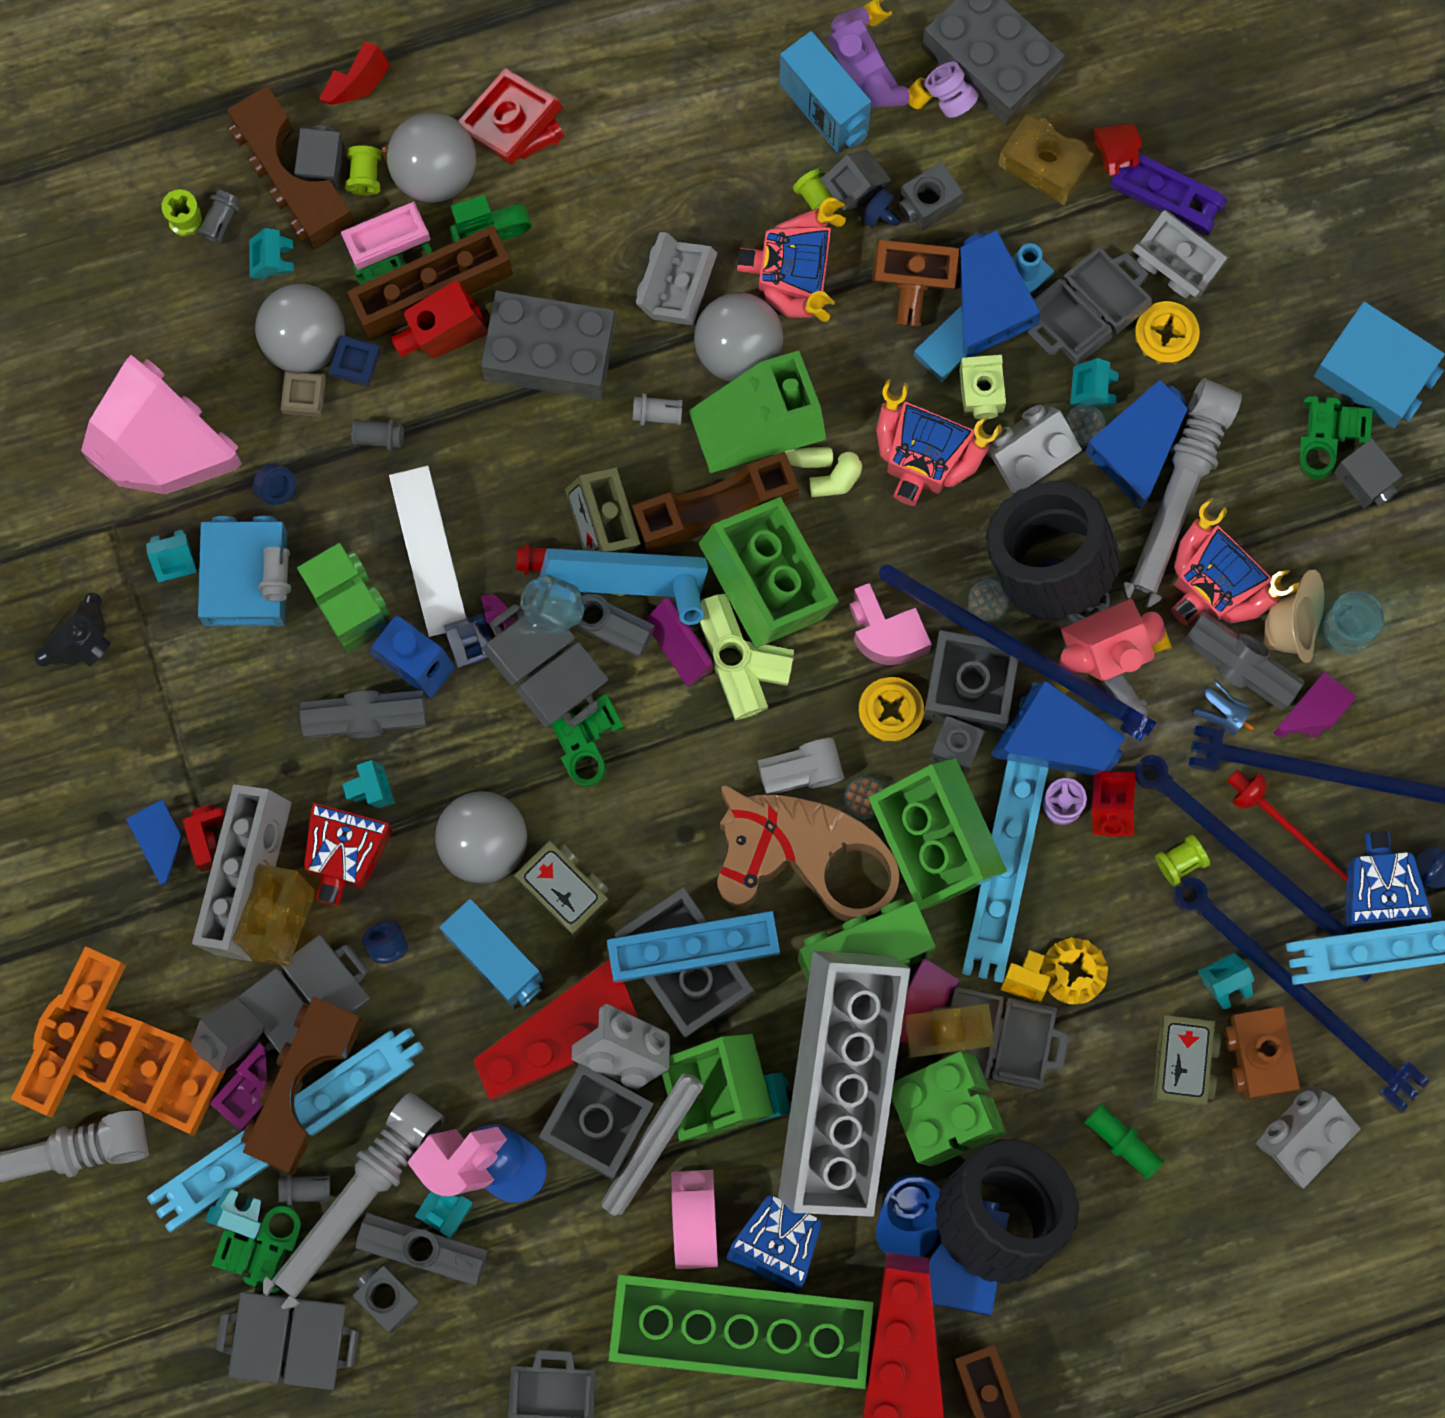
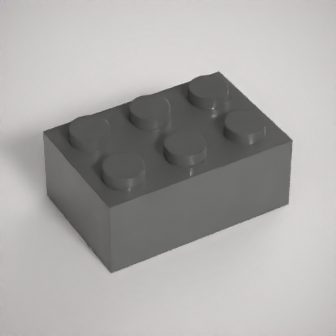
[922,0,1065,126]
[481,291,616,400]
[614,887,754,1043]

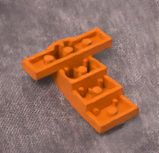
[11,946,227,1136]

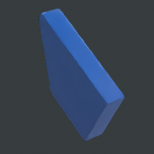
[126,800,183,887]

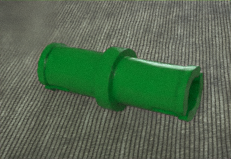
[1084,1103,1164,1180]

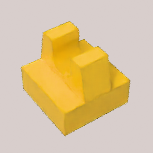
[1001,950,1051,1004]

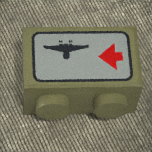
[565,467,640,553]
[514,841,610,939]
[1152,1015,1221,1108]

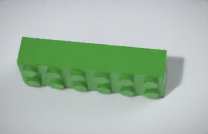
[609,1275,874,1389]

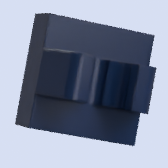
[329,335,381,388]
[444,613,491,667]

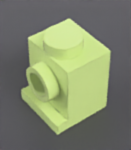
[959,355,1006,420]

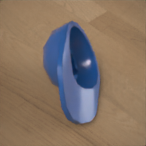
[473,1124,547,1203]
[876,1173,940,1257]

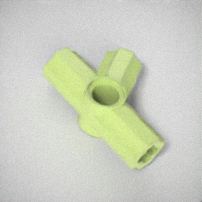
[699,593,794,720]

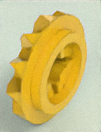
[1136,301,1200,364]
[859,677,924,742]
[1041,937,1108,1004]

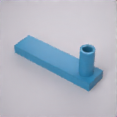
[913,243,1054,383]
[539,548,708,625]
[607,911,780,983]

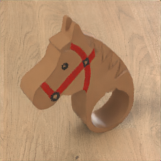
[717,786,899,922]

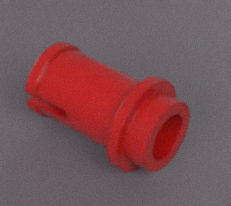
[521,117,565,160]
[516,543,566,576]

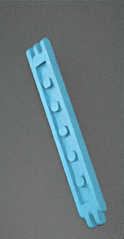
[962,683,1056,983]
[1286,921,1445,985]
[147,1028,424,1233]

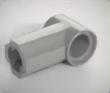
[758,738,844,795]

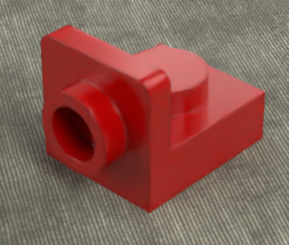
[1092,771,1136,837]
[182,805,226,873]

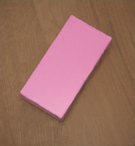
[341,201,431,271]

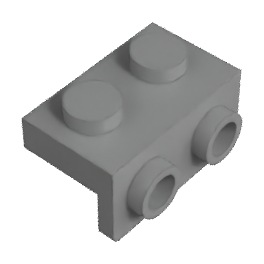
[1132,210,1230,298]
[636,232,718,326]
[986,404,1082,493]
[571,1004,670,1090]
[1256,1085,1360,1189]

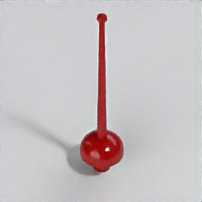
[1226,769,1348,882]

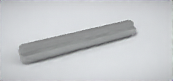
[601,1073,703,1216]

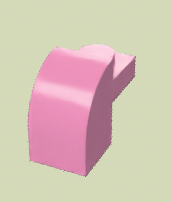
[849,583,932,665]
[407,1127,507,1196]
[671,1170,718,1269]

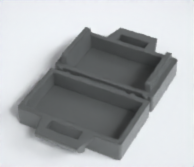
[1028,247,1152,366]
[482,601,608,728]
[238,934,371,1053]
[928,987,1069,1091]
[215,1292,359,1390]
[508,1350,596,1418]

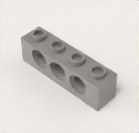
[192,784,292,961]

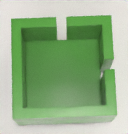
[297,543,391,654]
[662,1034,774,1141]
[891,1051,1007,1167]

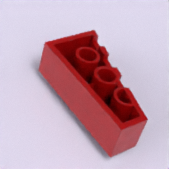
[474,959,639,1103]
[862,1252,945,1418]

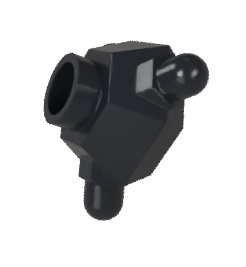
[35,592,111,667]

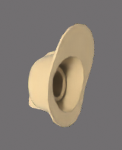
[1263,570,1325,663]

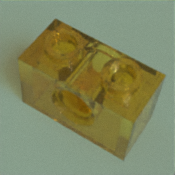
[998,114,1094,206]
[232,865,316,966]
[903,1004,995,1058]

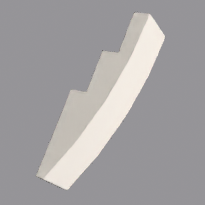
[389,465,466,637]

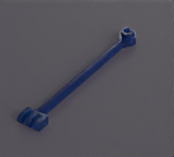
[879,565,1157,741]
[1188,726,1445,804]
[1134,755,1372,982]
[1173,877,1430,1113]

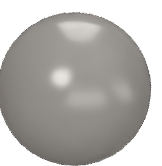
[387,112,476,203]
[255,284,345,373]
[694,293,784,382]
[435,791,528,884]

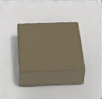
[280,371,326,417]

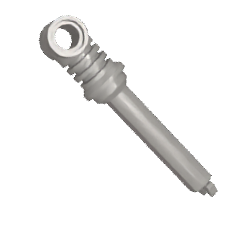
[1122,378,1242,607]
[263,1092,445,1310]
[0,1111,149,1183]

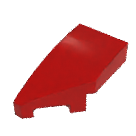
[319,41,390,105]
[1094,123,1141,176]

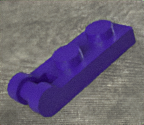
[1110,153,1227,236]

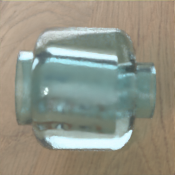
[520,574,584,634]

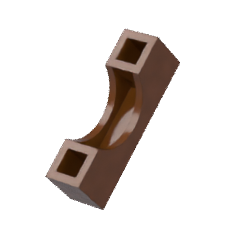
[227,85,355,249]
[632,451,799,554]
[241,997,364,1175]

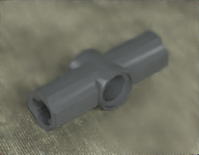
[531,581,655,659]
[1182,610,1304,711]
[300,690,427,739]
[355,1213,488,1286]

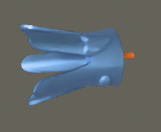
[1192,678,1254,736]

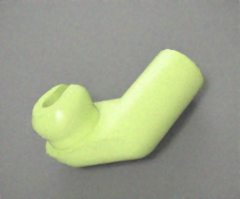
[775,447,833,468]
[809,452,862,497]

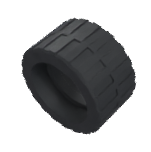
[986,480,1120,619]
[935,1139,1080,1284]

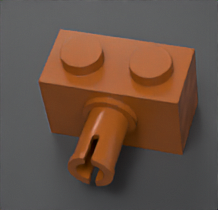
[871,240,959,327]
[1224,1006,1300,1101]

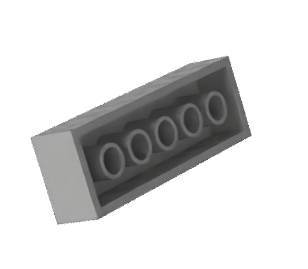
[778,950,910,1217]

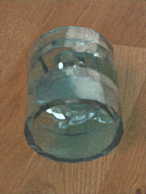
[1321,591,1384,655]

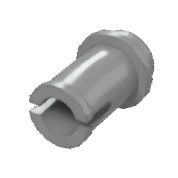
[632,393,682,425]
[258,547,291,602]
[1100,673,1148,726]

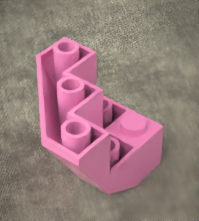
[81,355,242,494]

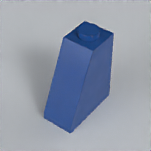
[960,230,1040,357]
[1085,380,1188,510]
[991,681,1125,776]
[929,1200,1009,1316]

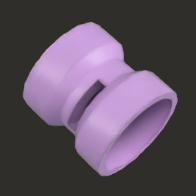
[925,61,979,118]
[1042,778,1087,825]

